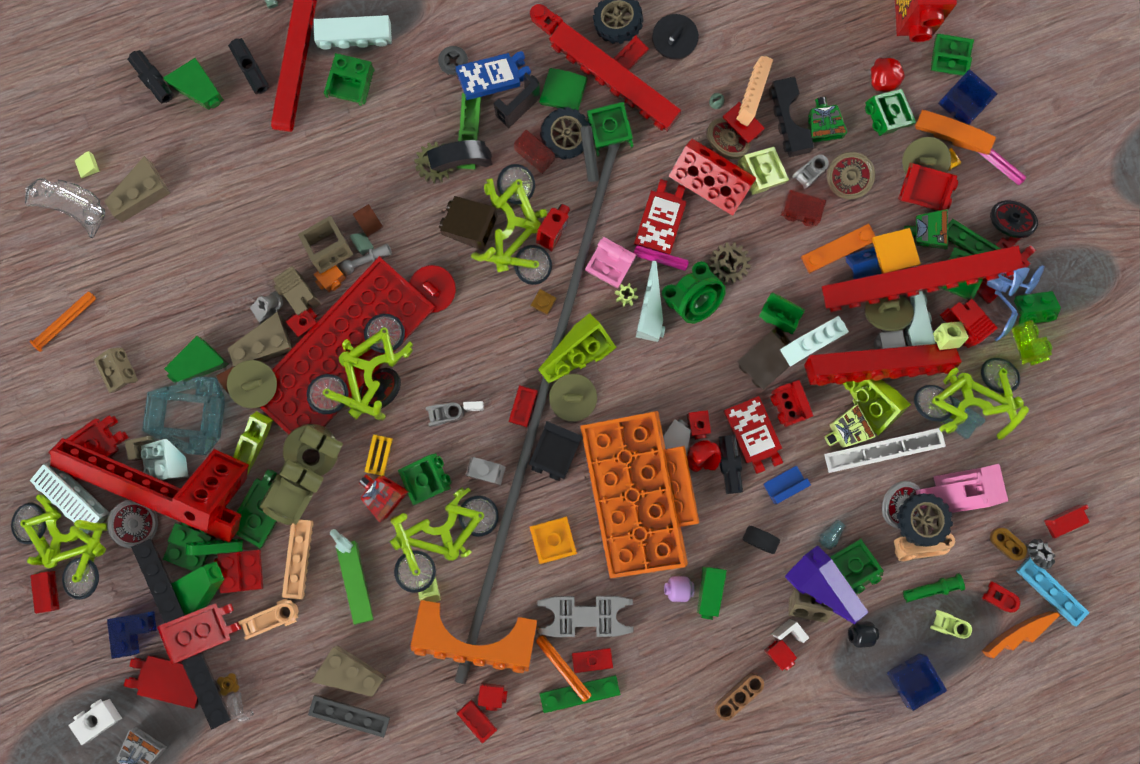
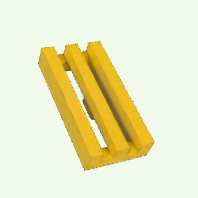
[364,434,393,476]

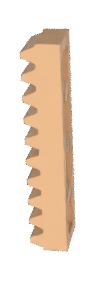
[736,56,773,126]
[282,519,313,599]

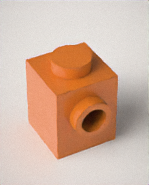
[313,265,346,292]

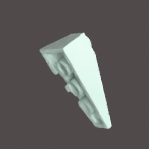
[636,261,665,342]

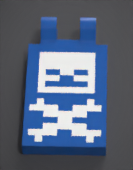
[455,51,531,100]

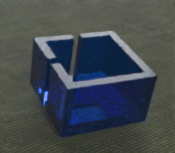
[938,69,998,125]
[886,653,947,711]

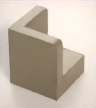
[125,436,154,461]

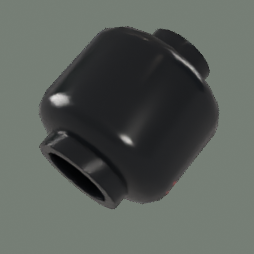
[848,621,879,648]

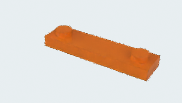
[801,224,875,274]

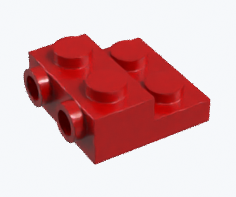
[214,550,263,593]

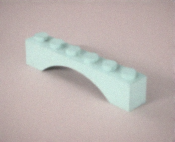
[903,266,935,346]

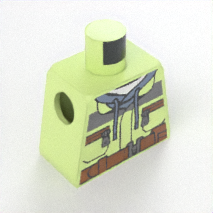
[824,404,876,448]

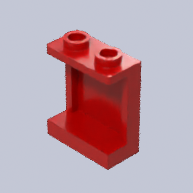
[898,163,958,211]

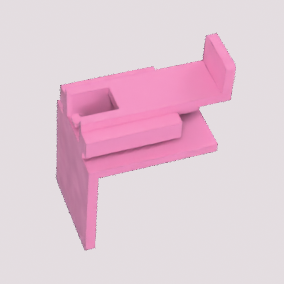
[916,464,1008,513]

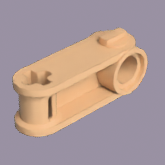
[894,533,955,561]
[238,598,299,640]

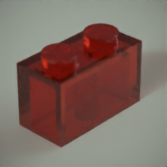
[514,130,555,174]
[780,190,826,227]

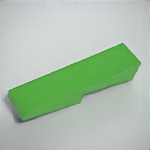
[457,93,482,170]
[336,541,374,625]

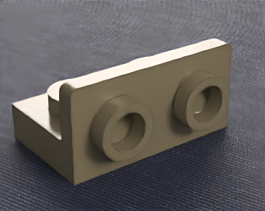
[94,348,138,393]

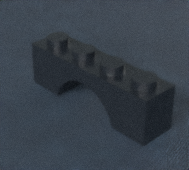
[769,76,814,157]

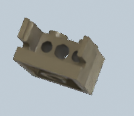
[273,266,321,315]

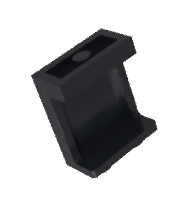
[494,73,540,129]
[529,421,582,481]

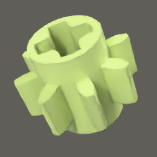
[615,283,638,307]

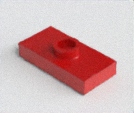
[613,36,650,70]
[508,385,538,428]
[572,648,613,673]
[456,699,497,744]

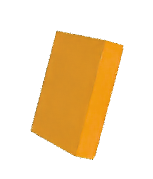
[872,228,921,274]
[530,516,577,564]

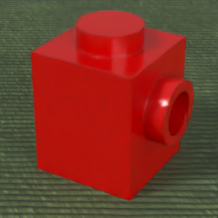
[286,307,317,337]
[687,410,711,440]
[478,683,508,711]

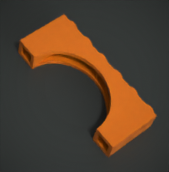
[411,600,537,673]

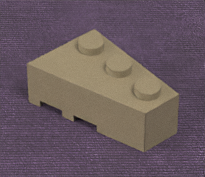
[104,156,170,222]
[228,312,293,367]
[311,645,387,697]

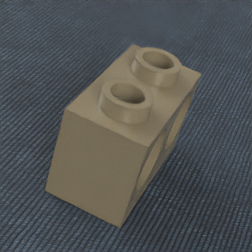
[789,588,834,623]

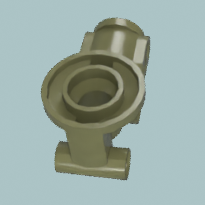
[260,424,343,525]

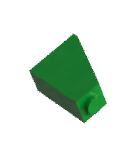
[163,58,224,110]
[164,336,229,384]
[171,561,224,615]
[697,566,727,620]

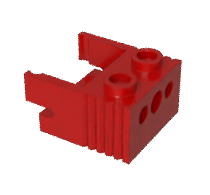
[939,299,998,348]
[770,380,814,427]

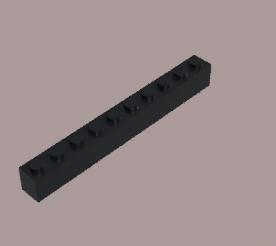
[131,539,232,730]

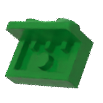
[1014,291,1061,325]
[759,292,805,335]

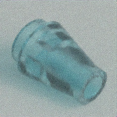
[819,520,846,550]

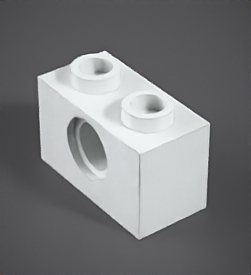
[69,699,122,745]

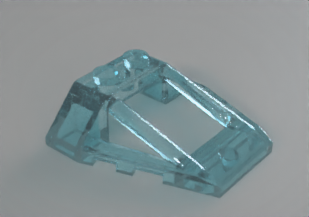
[142,377,225,455]

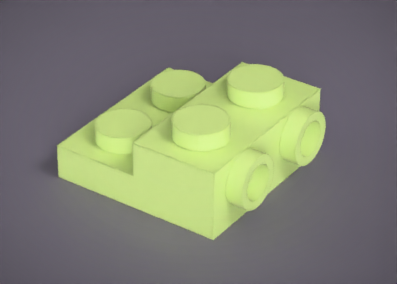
[737,147,789,195]

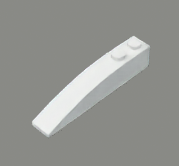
[824,428,946,473]

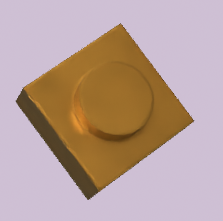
[531,289,556,315]

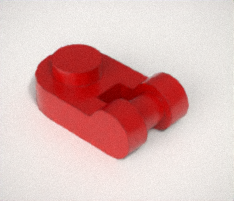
[530,4,563,36]
[982,581,1020,613]

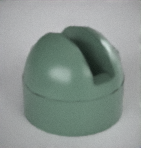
[709,93,725,109]

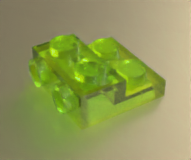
[1012,320,1052,366]

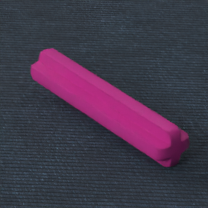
[978,149,1026,185]
[634,245,689,271]

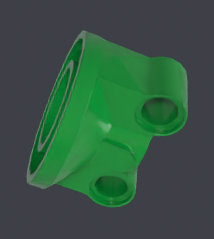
[662,261,726,324]

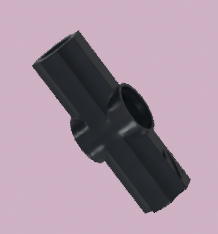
[228,38,270,94]
[127,50,174,104]
[718,435,743,494]

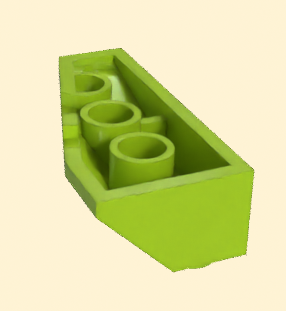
[538,313,617,383]
[843,379,911,436]

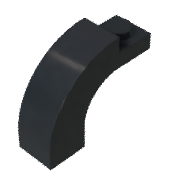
[427,140,492,172]

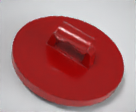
[409,265,456,313]

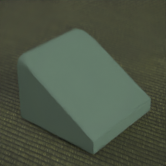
[350,233,374,255]

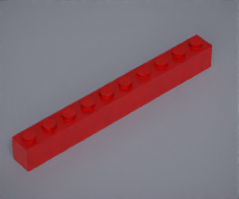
[822,245,1024,313]
[50,438,241,543]

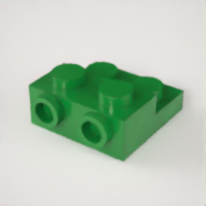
[865,89,916,136]
[398,453,452,506]
[162,522,215,571]
[830,539,884,595]

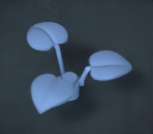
[987,265,1044,341]

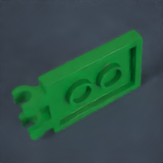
[236,469,277,548]

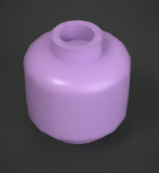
[664,576,694,602]

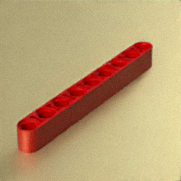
[271,0,317,132]

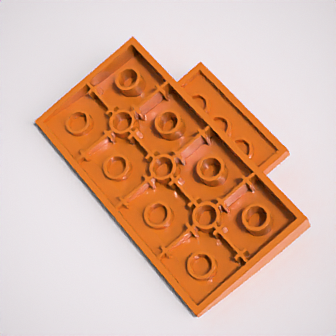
[580,411,699,578]

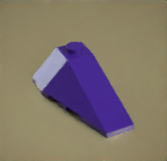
[785,546,869,625]

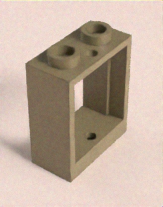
[298,215,354,274]

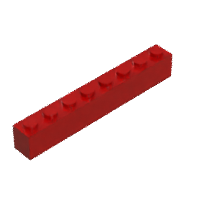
[549,21,681,132]
[804,344,962,386]

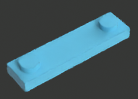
[1016,557,1090,627]

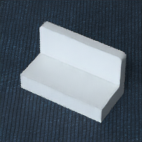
[772,619,809,643]

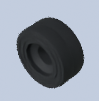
[742,525,780,554]

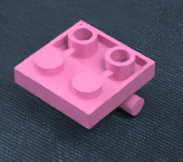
[585,237,637,289]

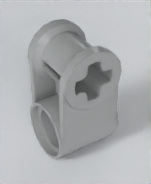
[792,155,829,190]
[250,291,283,324]
[426,402,464,427]

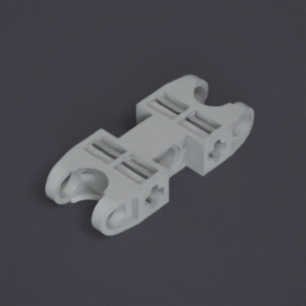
[537,596,634,637]

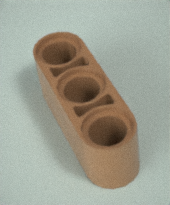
[715,673,764,721]

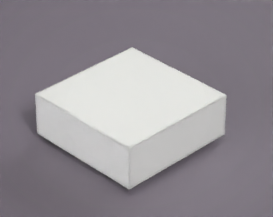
[463,401,484,411]

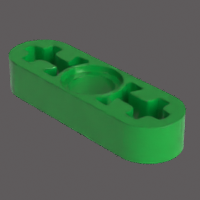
[186,539,243,555]

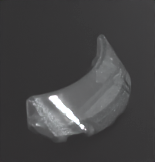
[25,178,105,239]

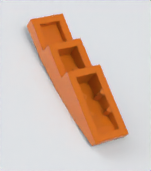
[915,109,996,155]
[982,611,1060,659]

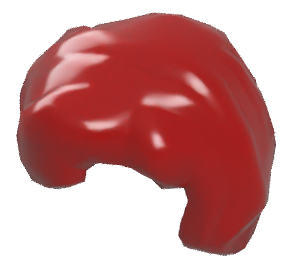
[871,58,905,92]
[687,440,721,472]

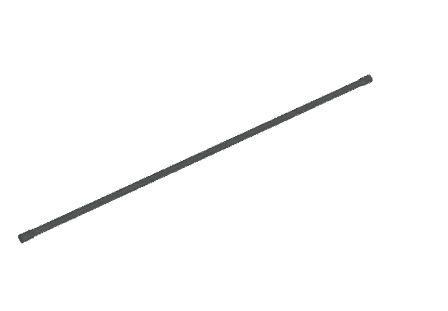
[454,143,621,684]

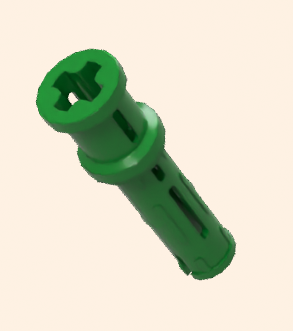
[903,573,965,603]

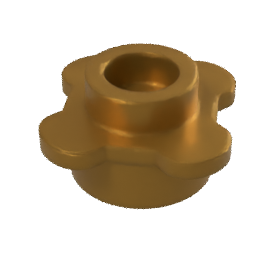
[217,673,239,696]

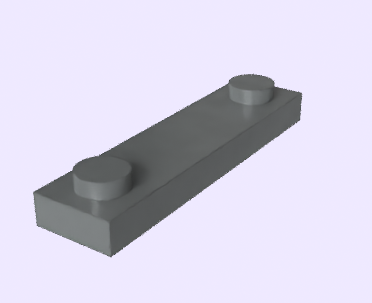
[308,695,390,738]

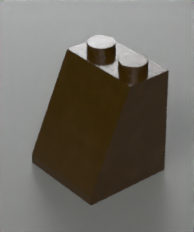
[439,196,498,251]
[737,326,791,390]

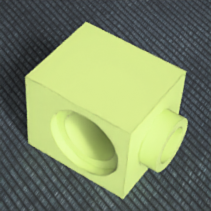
[933,322,969,350]

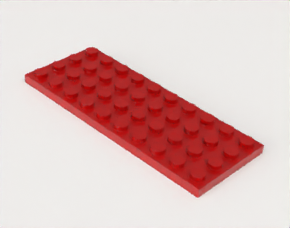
[260,256,435,434]

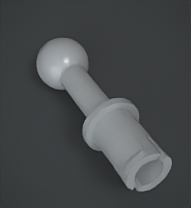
[339,244,392,275]

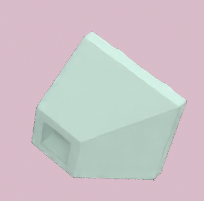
[141,439,188,481]

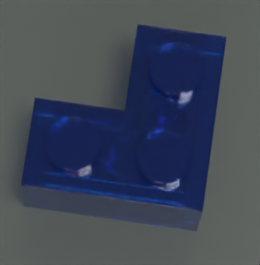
[107,611,157,659]

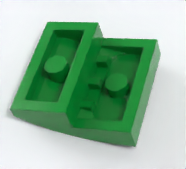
[931,33,974,77]
[539,68,588,110]

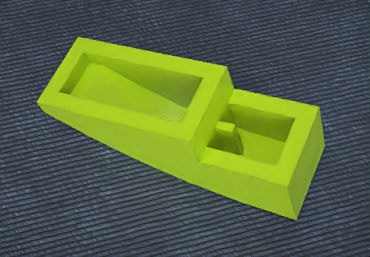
[233,411,273,475]

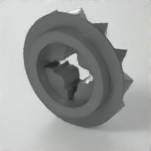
[438,46,468,76]
[1028,539,1055,569]

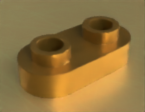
[990,528,1027,560]

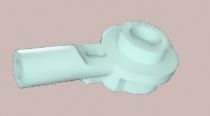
[330,529,353,553]

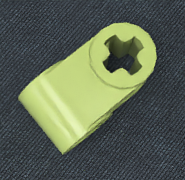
[930,610,972,639]

